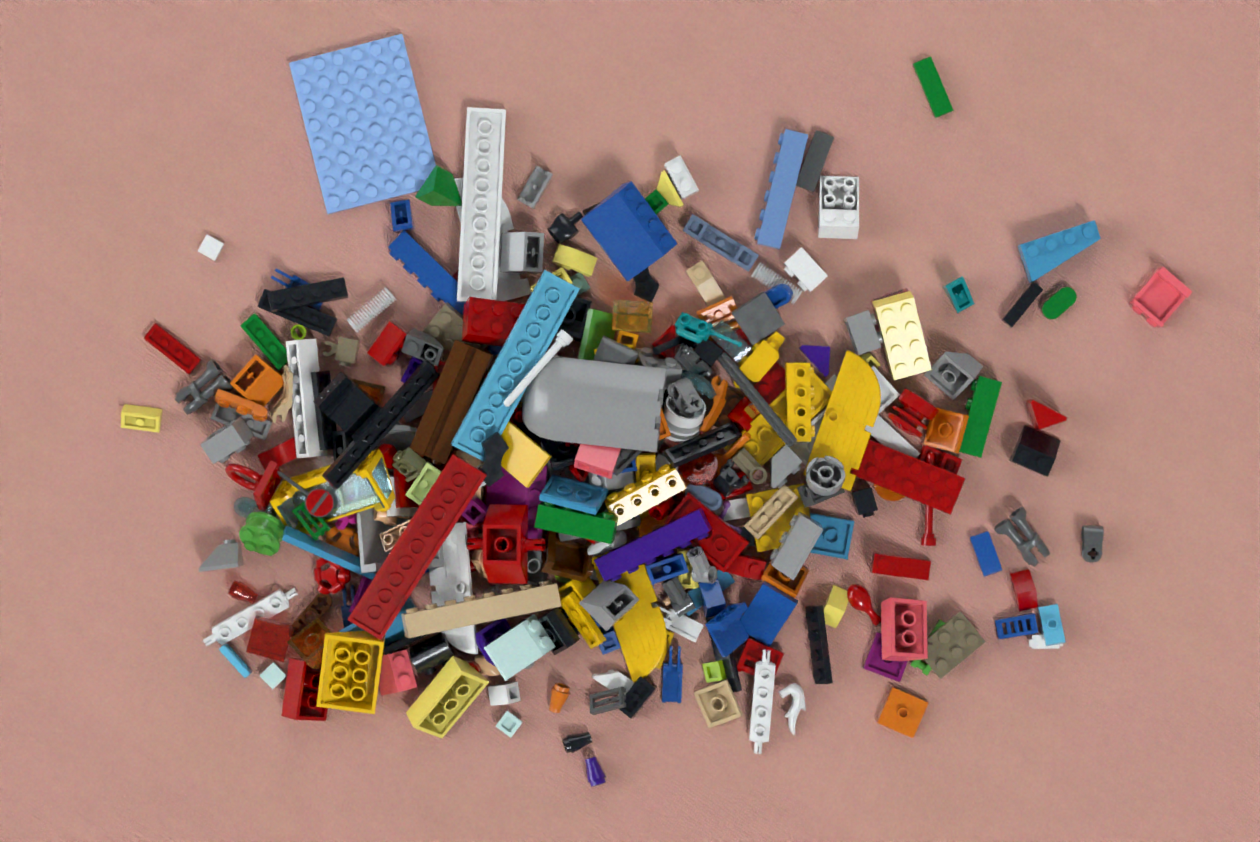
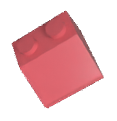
[379,648,419,696]

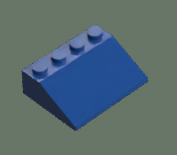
[581,181,677,281]

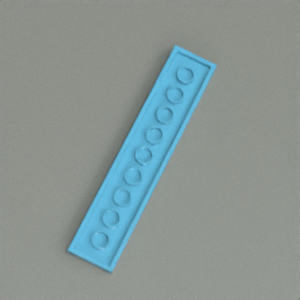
[451,270,580,461]

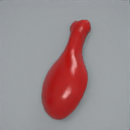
[847,584,881,626]

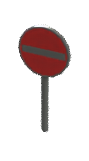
[277,471,334,517]

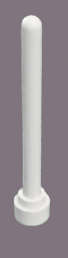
[504,329,573,407]

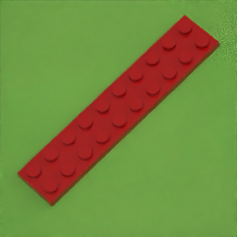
[347,453,487,640]

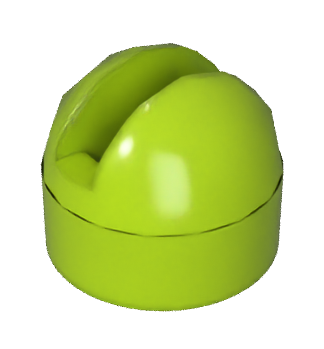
[291,324,306,340]

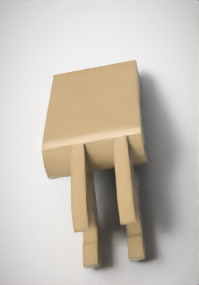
[269,365,293,423]

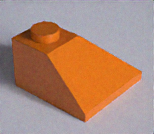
[761,560,809,599]

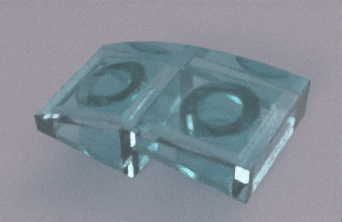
[710,320,752,362]
[681,370,716,399]

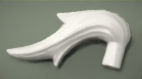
[587,530,627,555]
[778,683,806,735]

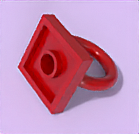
[225,461,282,512]

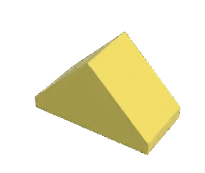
[823,585,848,628]

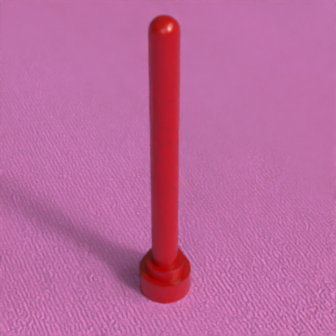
[921,452,936,546]

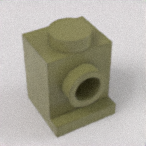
[392,447,426,482]

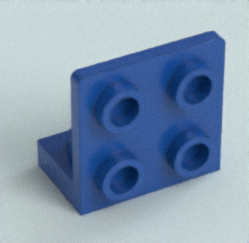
[705,602,749,657]

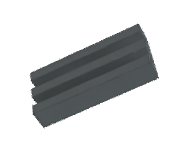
[590,687,626,715]

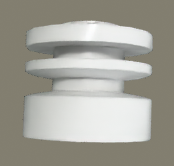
[663,396,706,443]

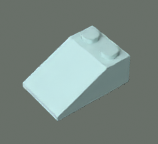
[484,614,556,681]

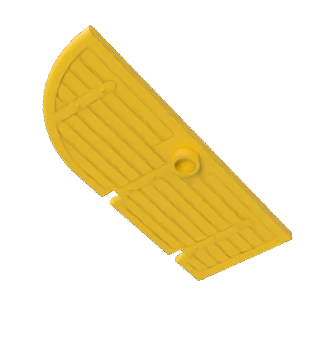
[803,350,881,491]
[592,552,667,683]

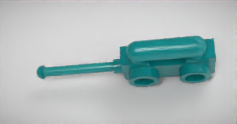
[675,312,742,347]

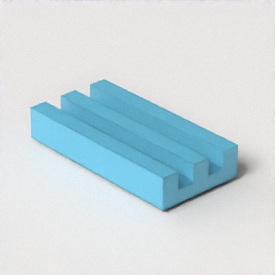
[218,644,252,678]

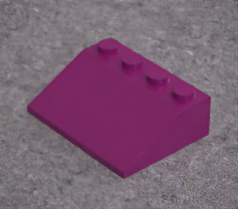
[486,462,548,539]

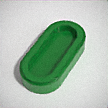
[1041,287,1077,319]

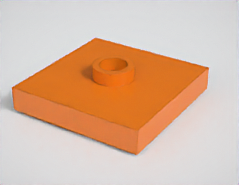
[923,407,969,454]
[877,687,928,738]

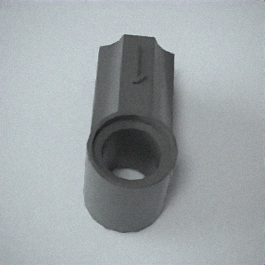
[661,577,696,617]

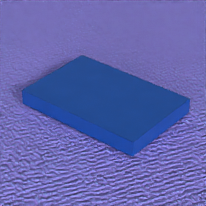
[740,581,798,647]

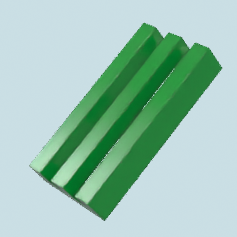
[292,501,331,541]

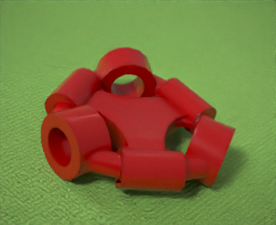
[314,558,351,595]

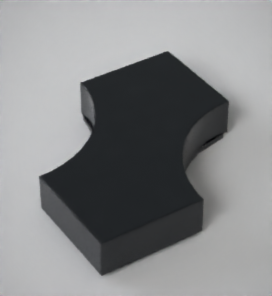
[633,267,660,303]
[478,432,509,487]

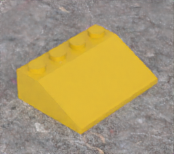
[316,631,386,714]

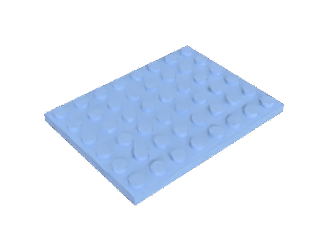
[289,34,436,214]

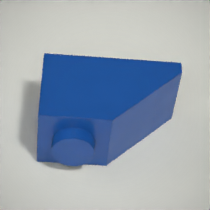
[645,553,689,584]

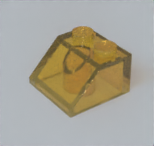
[612,299,653,333]

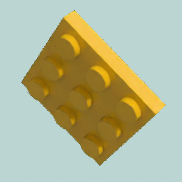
[746,483,811,552]

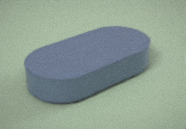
[685,482,723,511]

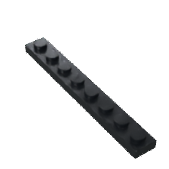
[322,361,439,490]

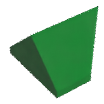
[415,165,462,206]

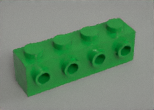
[959,376,1002,458]
[534,501,619,544]

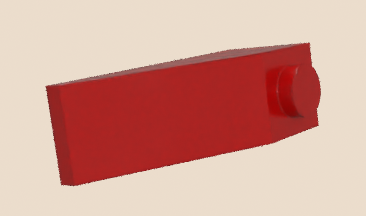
[870,552,931,580]
[707,553,766,581]

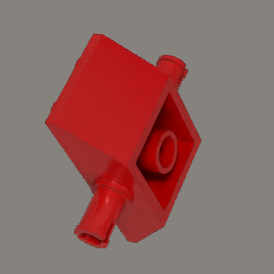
[467,504,546,584]

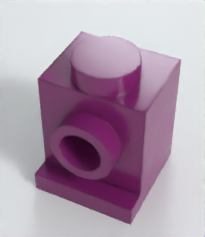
[462,494,488,526]

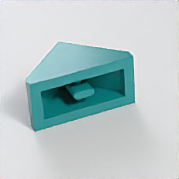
[943,276,975,313]

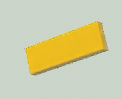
[560,591,607,649]

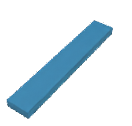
[282,525,376,579]

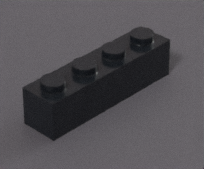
[1002,282,1043,328]

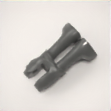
[175,359,234,415]
[994,506,1050,567]

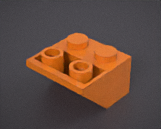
[230,354,284,407]

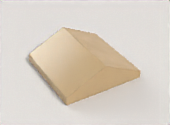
[694,680,743,728]

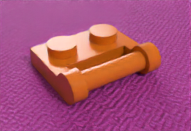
[696,296,741,341]

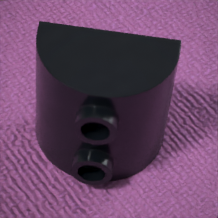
[538,607,580,655]
[409,632,455,675]

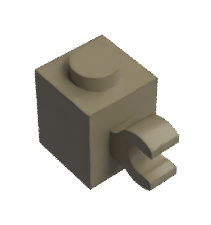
[323,337,360,367]

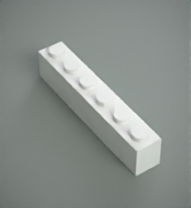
[286,339,327,458]

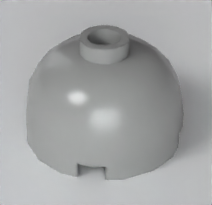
[806,456,845,496]

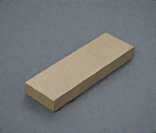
[744,484,798,540]

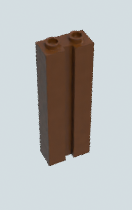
[410,340,494,466]

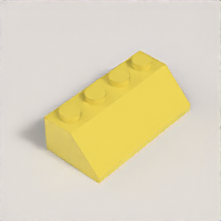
[406,656,489,739]

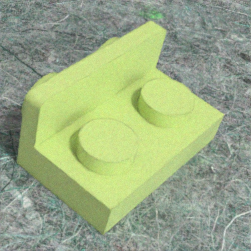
[405,462,441,505]

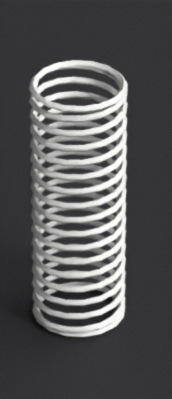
[751,262,803,305]
[347,287,396,333]

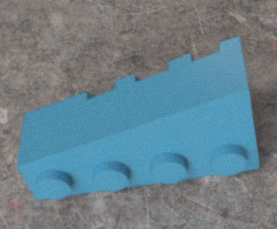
[1017,220,1101,283]

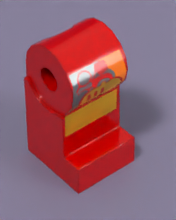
[727,396,760,432]

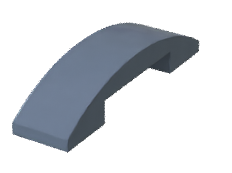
[682,214,759,272]

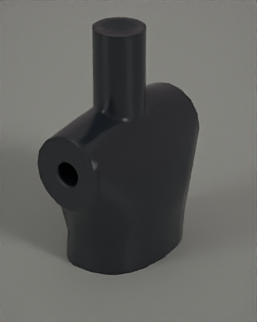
[547,211,583,244]

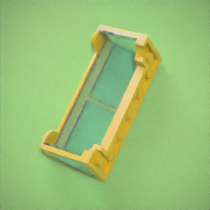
[269,449,395,535]

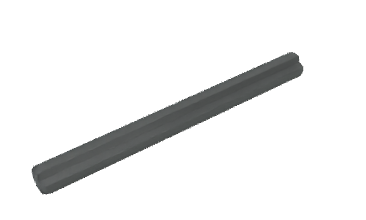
[717,353,797,447]

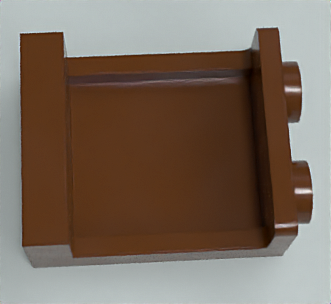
[541,531,594,582]

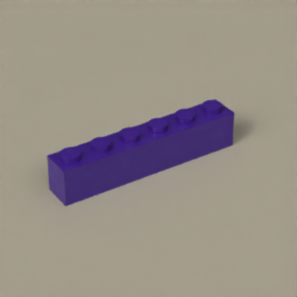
[594,508,712,582]

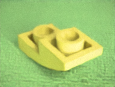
[552,244,598,277]

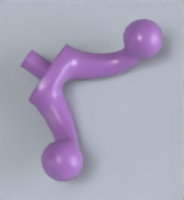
[719,501,741,534]

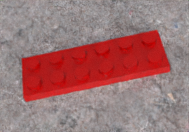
[850,440,966,515]

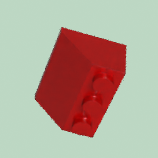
[281,658,328,721]

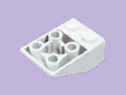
[818,176,859,239]

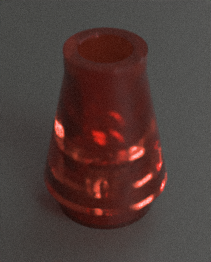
[227,580,258,604]

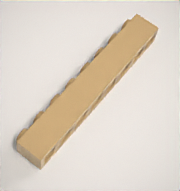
[401,580,561,638]

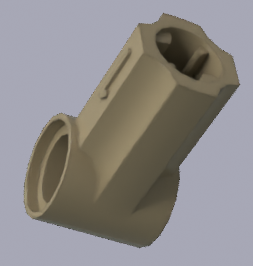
[731,447,767,484]

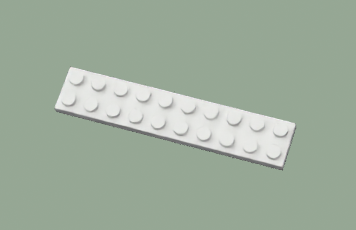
[457,107,506,302]

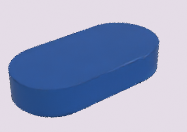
[765,284,793,309]

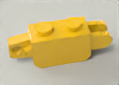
[733,331,785,389]

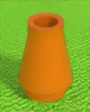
[549,683,570,713]

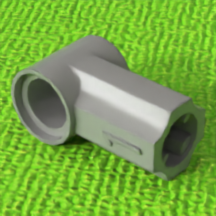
[687,547,717,584]

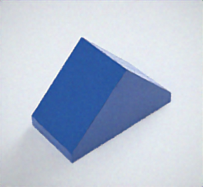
[390,199,415,233]
[698,578,726,618]

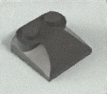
[593,336,639,365]

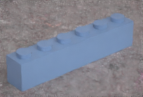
[754,129,808,250]

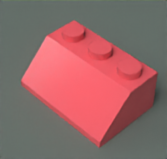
[881,598,928,661]

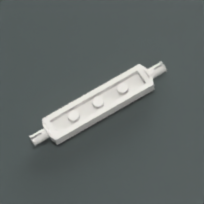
[203,587,298,646]
[749,649,776,754]

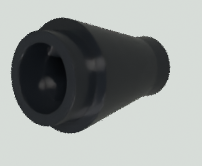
[562,732,592,754]

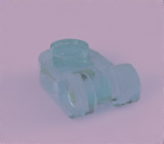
[234,497,271,518]

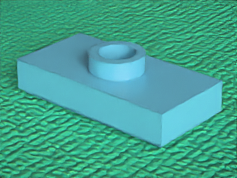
[1038,604,1066,646]

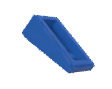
[995,613,1038,639]

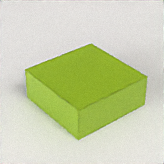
[702,660,727,683]

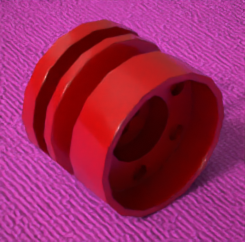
[887,388,939,438]

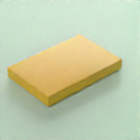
[501,421,552,488]

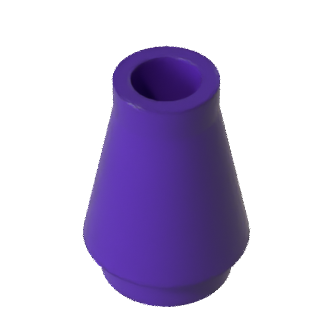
[585,757,606,787]

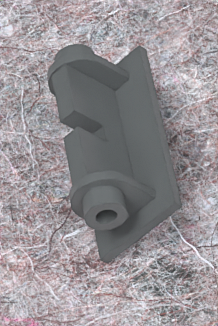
[674,343,712,383]

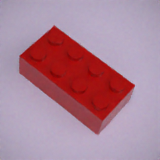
[462,297,526,347]

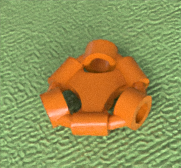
[326,526,360,556]

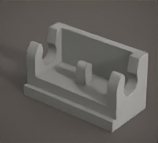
[517,166,553,209]

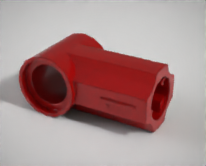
[648,491,684,521]

